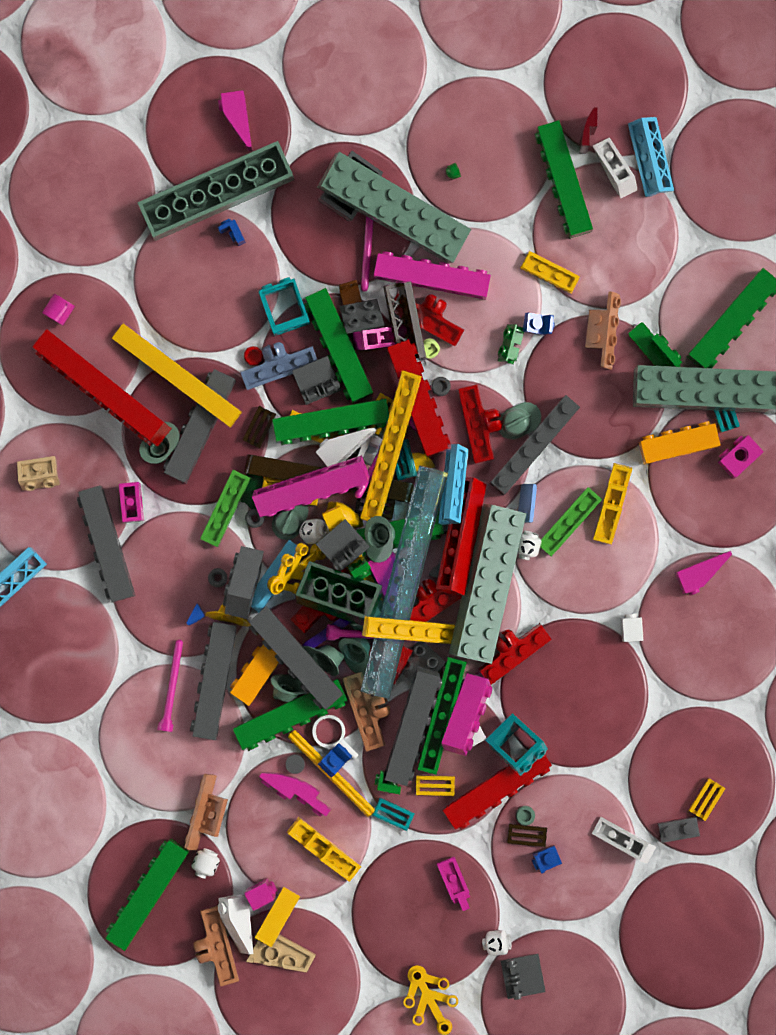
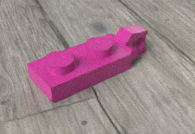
[437,856,470,911]

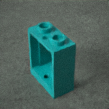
[258,277,310,337]
[485,713,548,776]

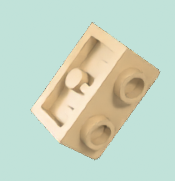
[17,456,60,491]

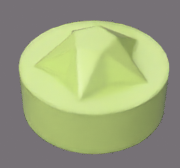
[423,338,440,359]

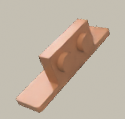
[585,291,621,370]
[184,774,228,850]

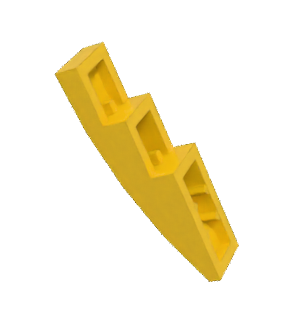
[593,463,632,545]
[287,817,361,882]

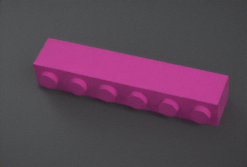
[374,251,491,300]
[252,455,370,517]

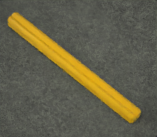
[288,730,375,817]

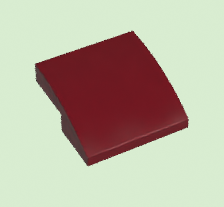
[579,107,598,154]

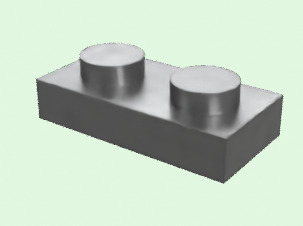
[658,816,700,843]

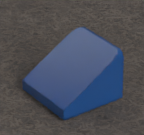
[186,603,206,626]

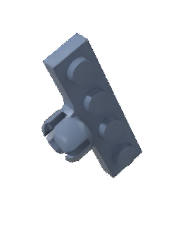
[241,342,317,390]

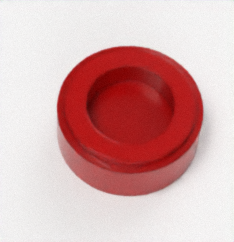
[244,346,263,366]

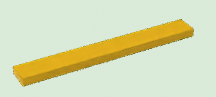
[112,323,242,428]
[360,371,422,521]

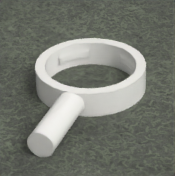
[312,715,359,760]

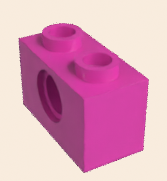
[718,435,764,479]
[119,482,144,523]
[244,878,277,911]

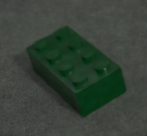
[295,561,382,626]

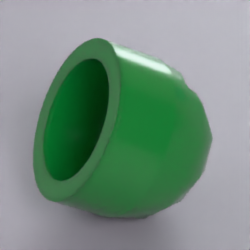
[446,163,461,179]

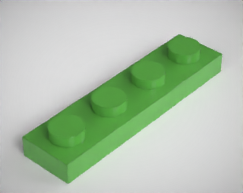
[200,470,251,547]
[540,487,602,557]

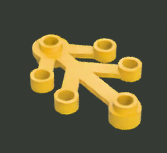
[267,543,326,595]
[403,965,458,1035]

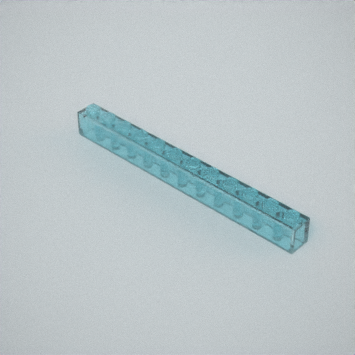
[360,466,448,698]

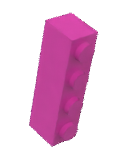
[441,673,492,756]

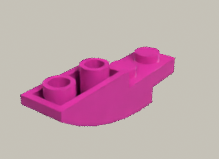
[259,772,331,817]

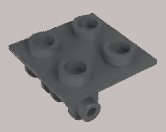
[340,299,384,334]
[292,356,341,405]
[316,519,370,572]
[402,641,446,683]
[501,954,546,1000]

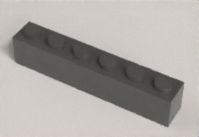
[163,369,236,484]
[490,395,580,495]
[77,485,136,603]
[249,606,343,710]
[190,622,237,740]
[384,667,442,786]

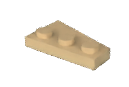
[246,934,316,973]

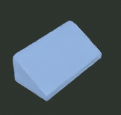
[518,484,537,523]

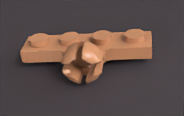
[342,672,390,752]
[193,906,239,987]

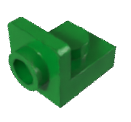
[347,556,372,579]
[374,770,401,795]

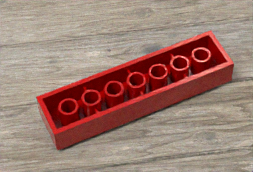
[32,329,172,447]

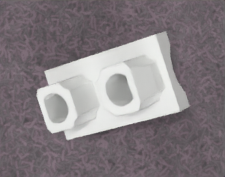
[354,434,382,465]

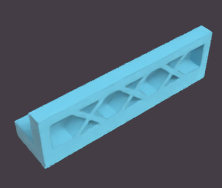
[628,117,674,197]
[438,444,469,525]
[251,540,297,613]
[0,547,47,607]

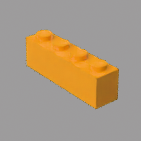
[638,421,721,465]
[230,639,279,706]

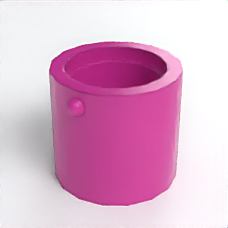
[42,294,75,326]

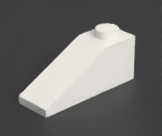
[593,138,637,199]
[316,428,377,466]
[592,817,656,863]
[218,894,253,954]

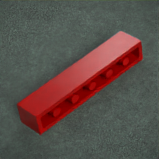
[387,340,451,458]
[436,477,487,596]
[442,755,552,830]

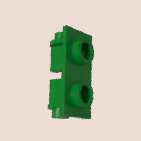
[498,324,524,365]

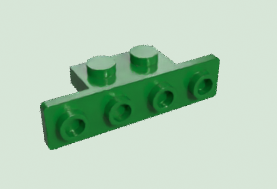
[628,322,682,367]

